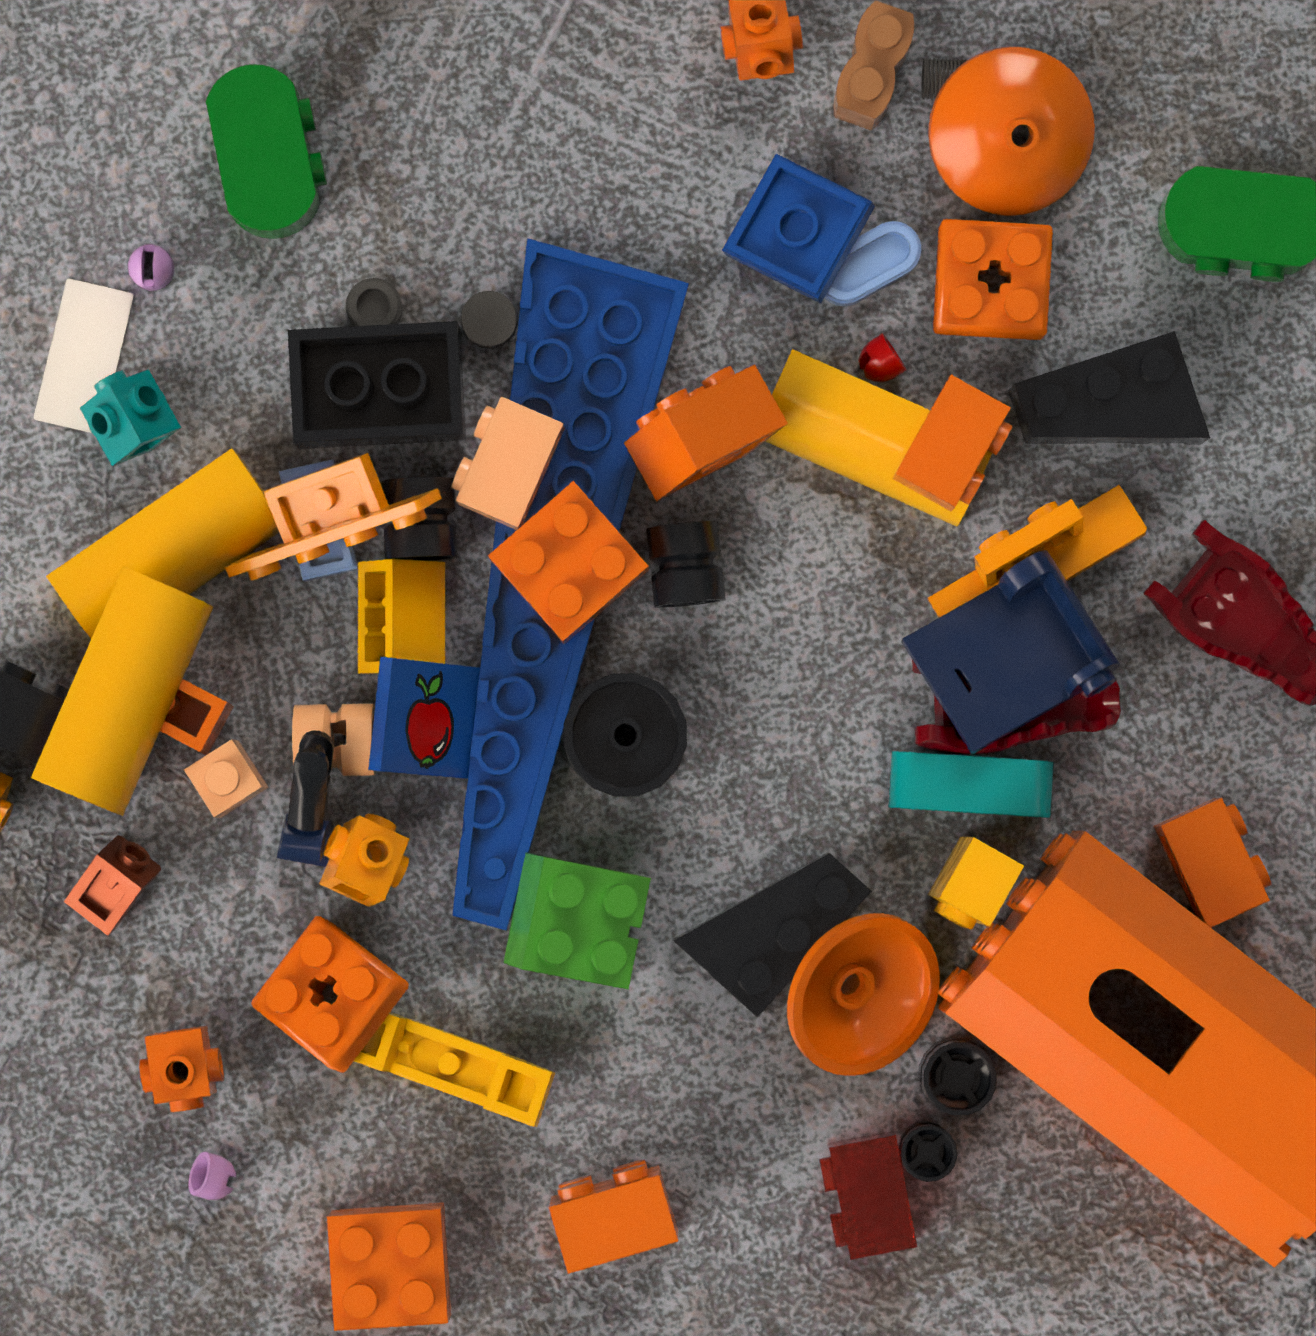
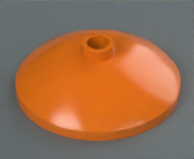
[928,47,1095,216]
[787,913,940,1076]

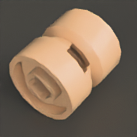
[292,703,376,776]

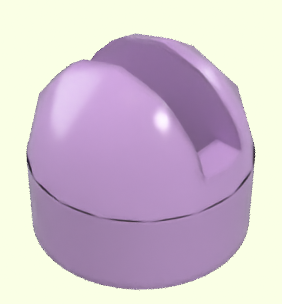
[128,244,174,291]
[188,1152,236,1200]

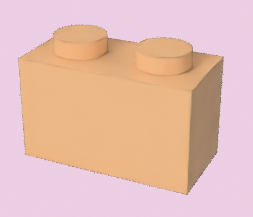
[451,397,565,530]

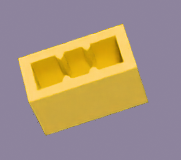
[358,559,445,674]

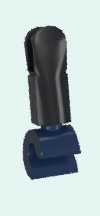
[277,730,334,867]

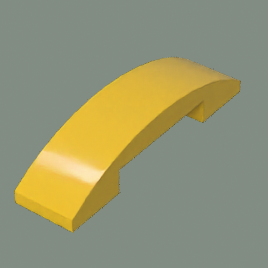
[354,1012,555,1127]

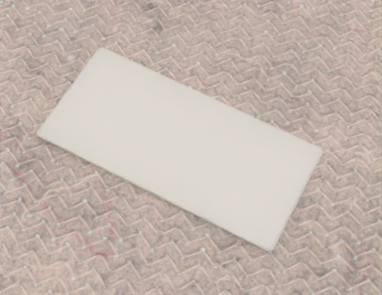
[34,279,134,433]

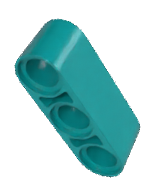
[888,751,1054,818]

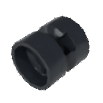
[382,477,457,561]
[646,521,726,608]
[918,1038,997,1115]

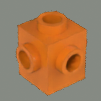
[720,0,803,81]
[139,1025,224,1112]

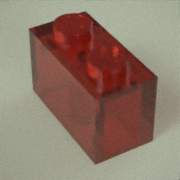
[819,1131,917,1260]

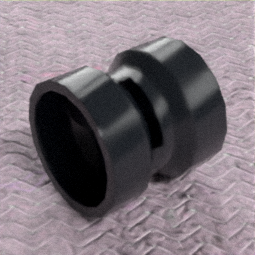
[898,1121,958,1182]

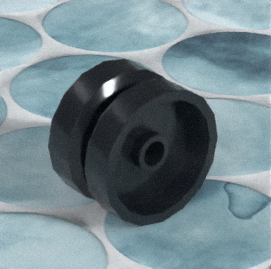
[564,673,687,797]

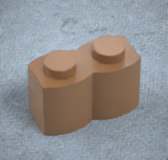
[833,1,914,131]

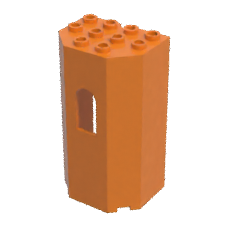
[937,831,1316,1268]

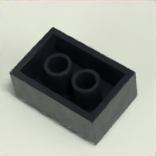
[288,321,466,449]

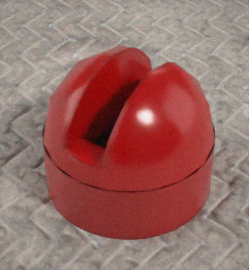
[858,333,907,383]

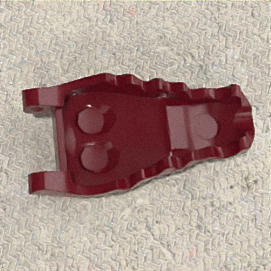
[1143,520,1316,706]
[911,658,1121,755]

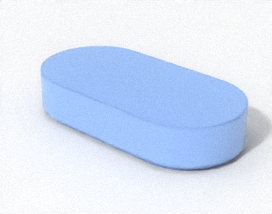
[824,221,921,306]

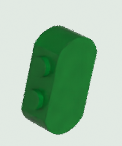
[206,64,327,239]
[1158,166,1316,282]

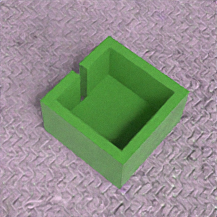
[503,853,651,990]

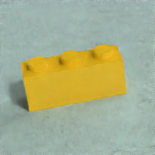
[927,837,1024,930]

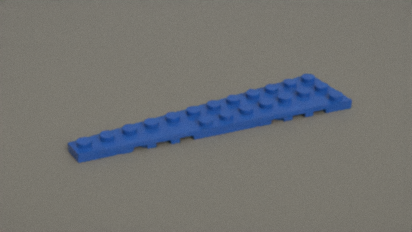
[452,238,689,931]

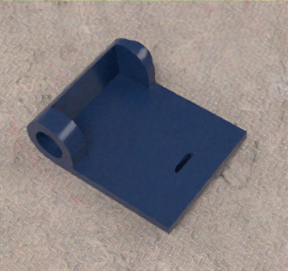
[901,550,1120,755]

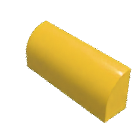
[765,349,992,527]
[46,448,279,638]
[31,566,214,816]

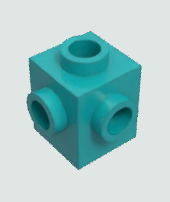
[80,369,182,466]

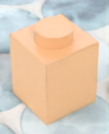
[184,739,269,818]

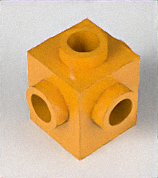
[319,813,410,907]

